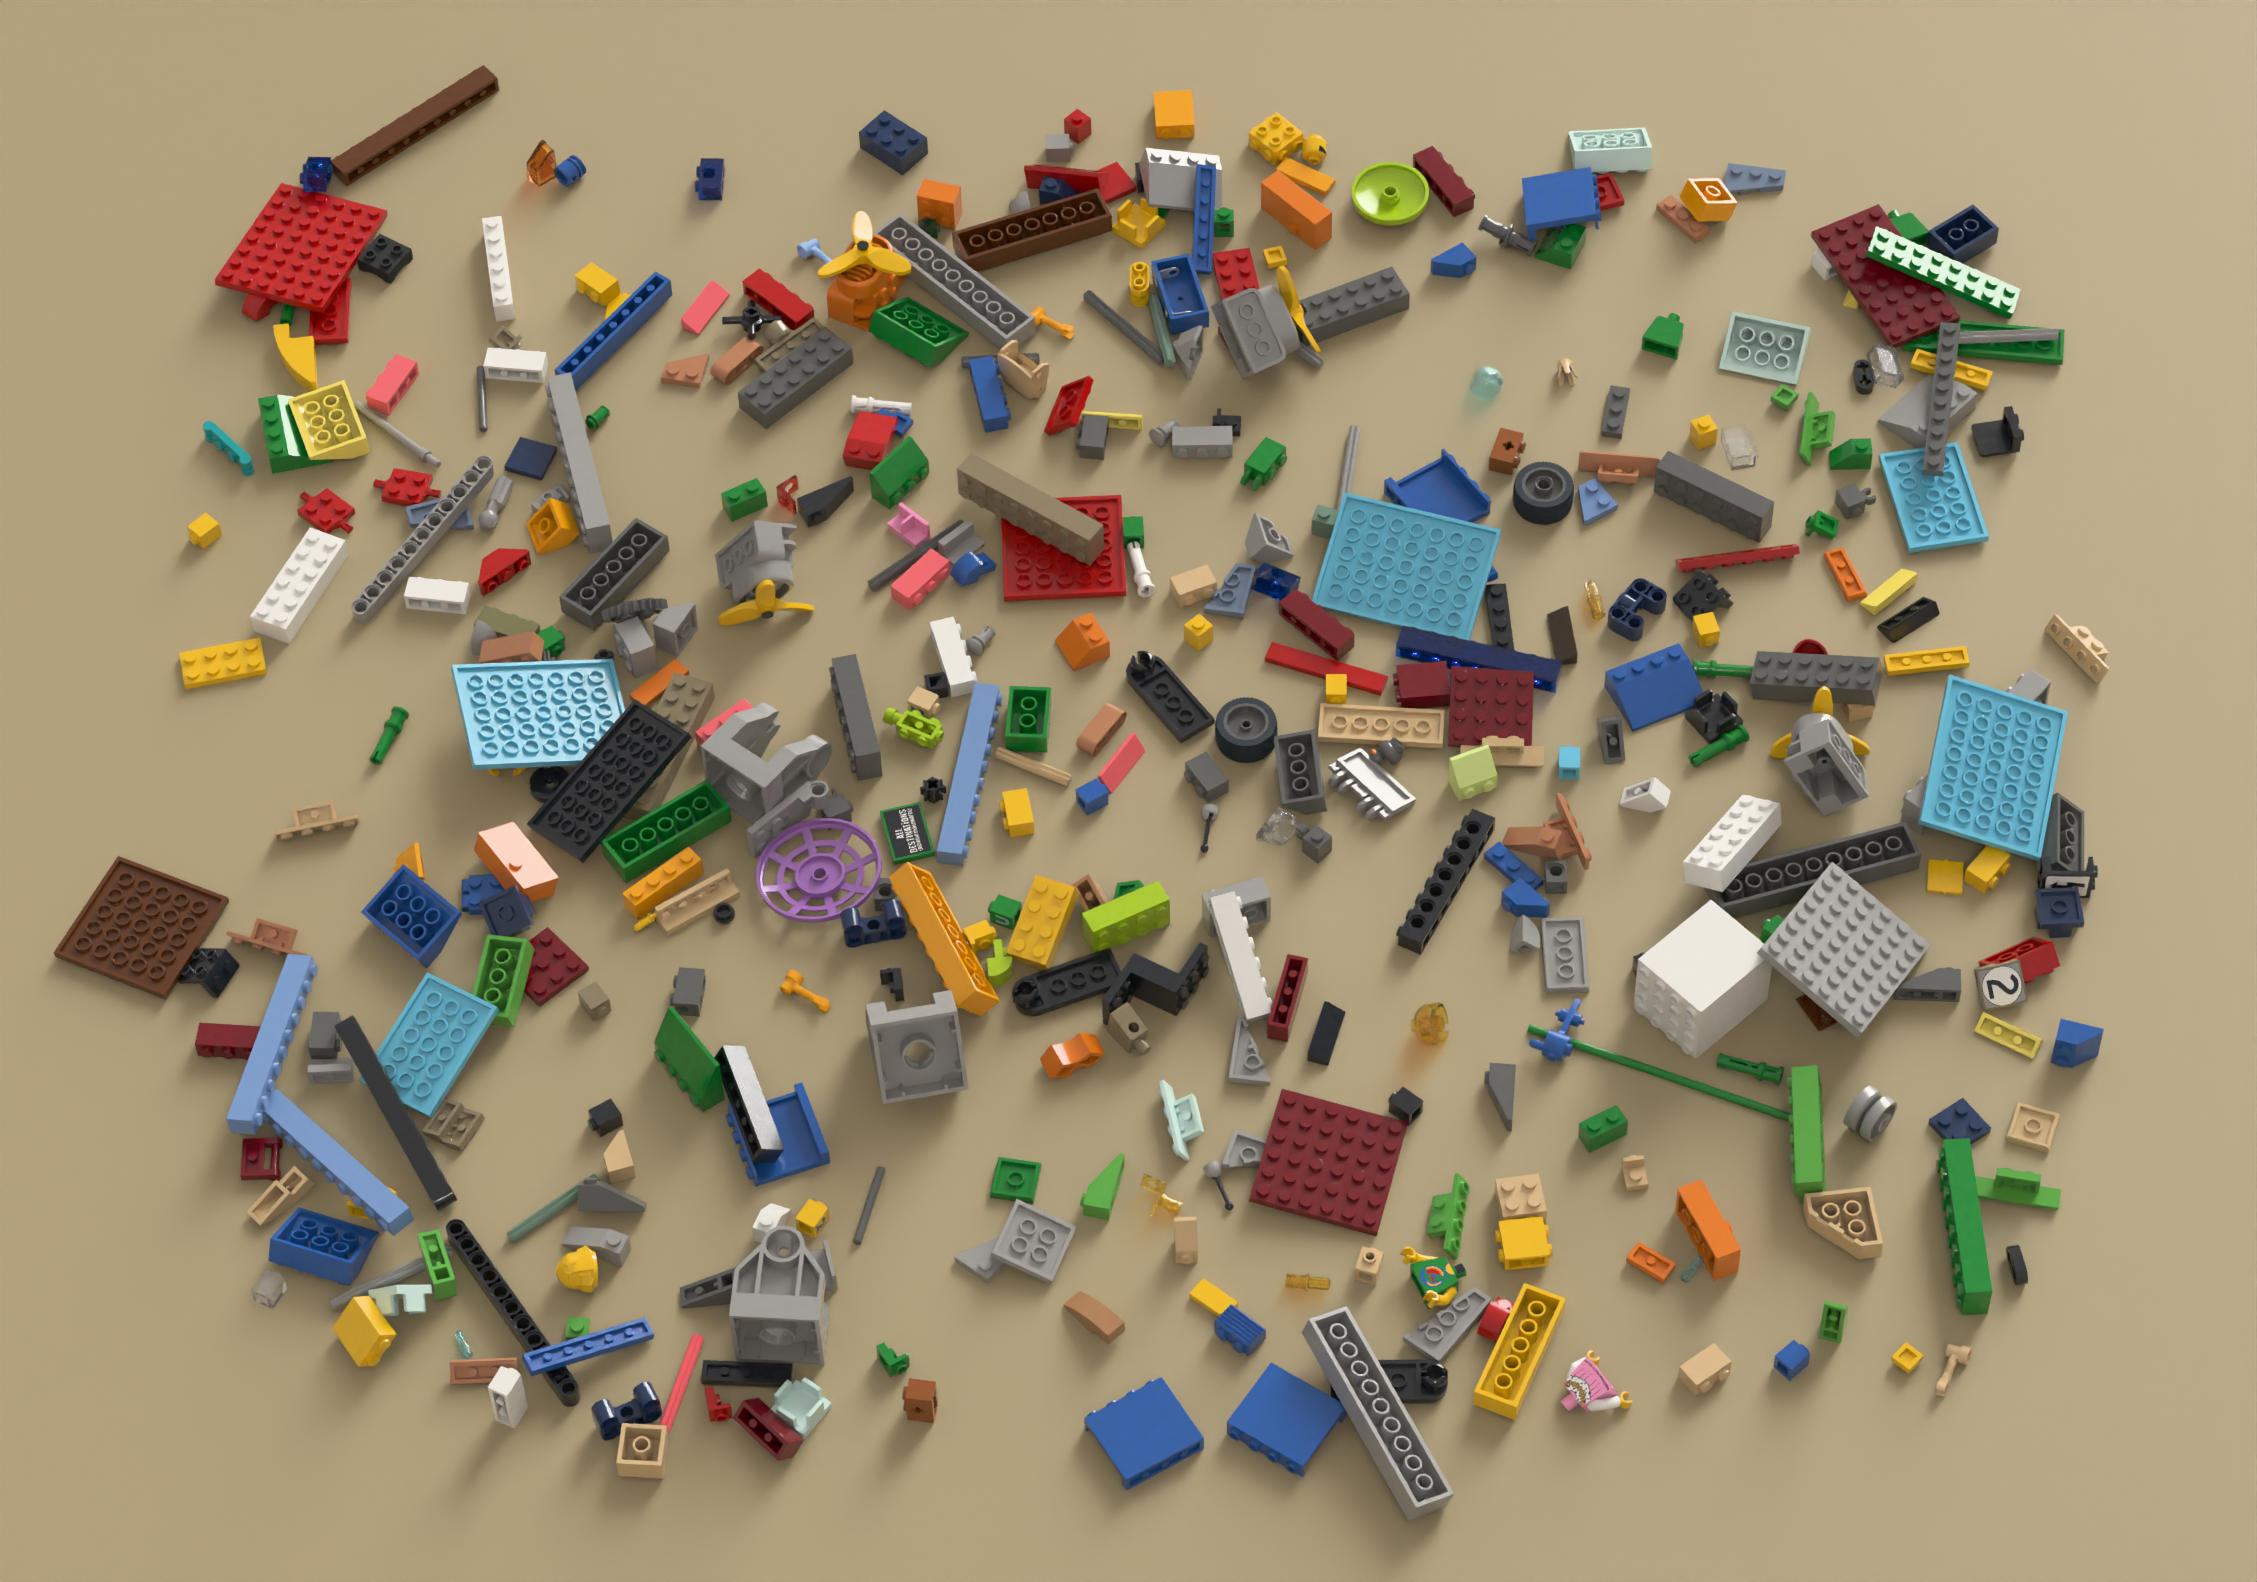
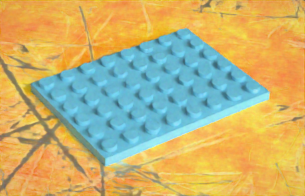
[1312,492,1502,645]
[451,659,625,770]
[1918,675,2068,861]

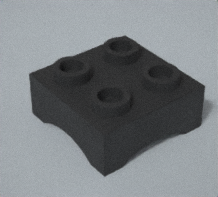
[357,234,413,284]

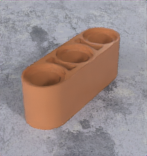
[710,336,764,385]
[1076,702,1127,756]

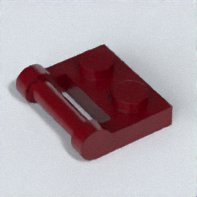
[240,1137,283,1181]

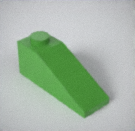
[1080,1153,1125,1220]
[417,1229,457,1301]
[1819,1301,1848,1343]

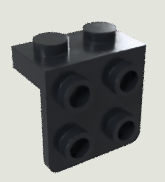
[1971,406,2024,457]
[1673,570,1734,622]
[178,948,240,998]

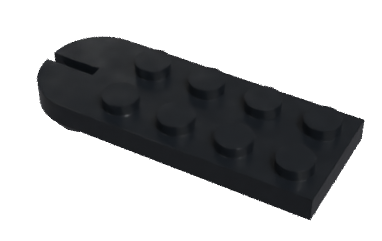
[1126,651,1215,743]
[1012,948,1121,1016]
[1330,1359,1448,1404]

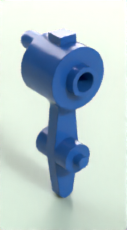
[1529,998,1585,1062]

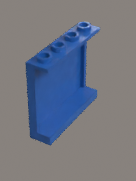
[1522,167,1602,241]
[1384,449,1491,523]
[726,1082,830,1187]
[1227,1362,1347,1477]
[1084,1377,1204,1491]

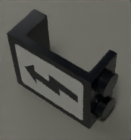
[2037,856,2098,898]

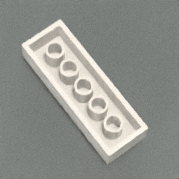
[250,528,349,644]
[1683,795,1782,892]

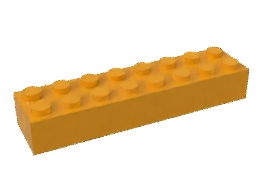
[889,862,1000,1016]

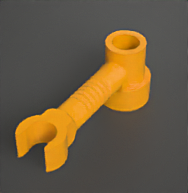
[1029,307,1075,340]
[779,969,831,1012]

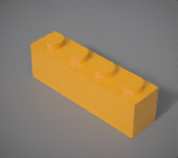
[622,846,704,920]

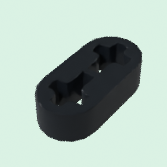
[1853,359,1874,395]
[2006,1245,2028,1285]

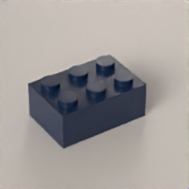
[859,110,928,175]
[1926,204,1999,264]

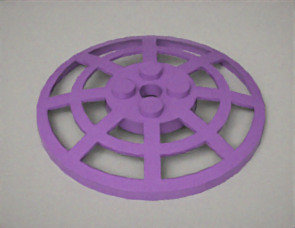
[756,818,882,923]

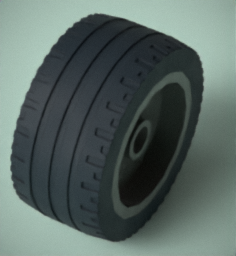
[1513,461,1574,525]
[1215,697,1278,763]

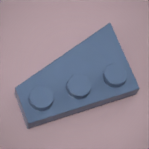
[1724,163,1786,195]
[405,496,475,530]
[1203,563,1257,618]

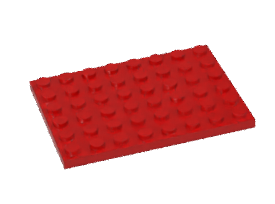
[215,183,388,313]

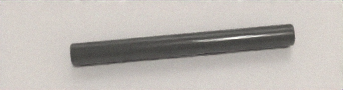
[477,366,488,432]
[853,1166,885,1245]

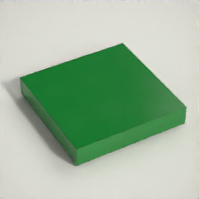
[990,1157,1042,1204]

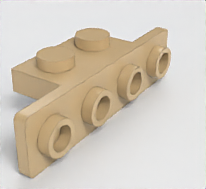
[2045,615,2109,683]
[1460,736,1544,767]
[275,800,359,840]

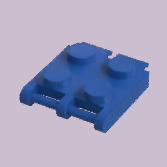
[462,874,505,915]

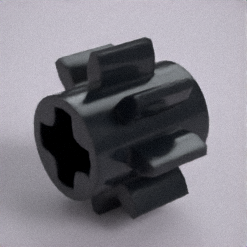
[920,777,946,804]

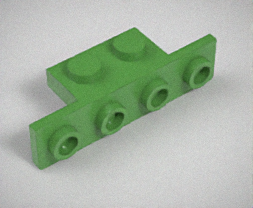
[1798,392,1836,466]
[1975,1168,2061,1210]
[1427,1173,1470,1260]

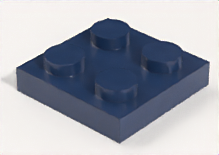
[1928,1098,1991,1144]

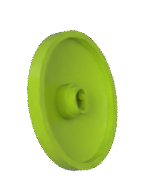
[1351,162,1429,226]

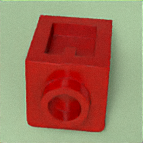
[705,1386,732,1422]

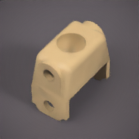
[997,340,1049,399]

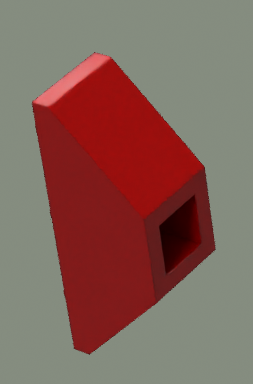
[478,548,531,596]

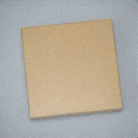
[2006,1102,2060,1153]

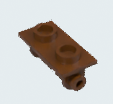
[1796,992,1837,1031]

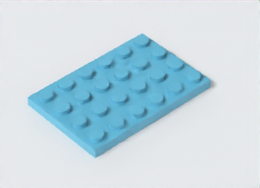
[1879,442,1989,553]
[359,972,499,1118]

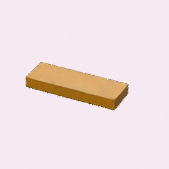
[1276,157,1335,196]

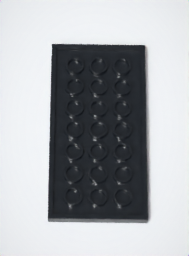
[527,699,692,863]

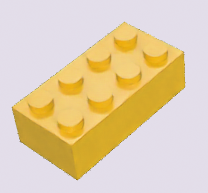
[1006,875,1079,970]

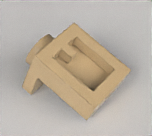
[1621,1155,1648,1192]

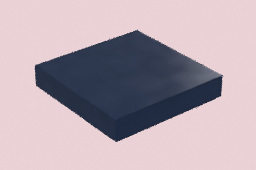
[504,437,557,481]

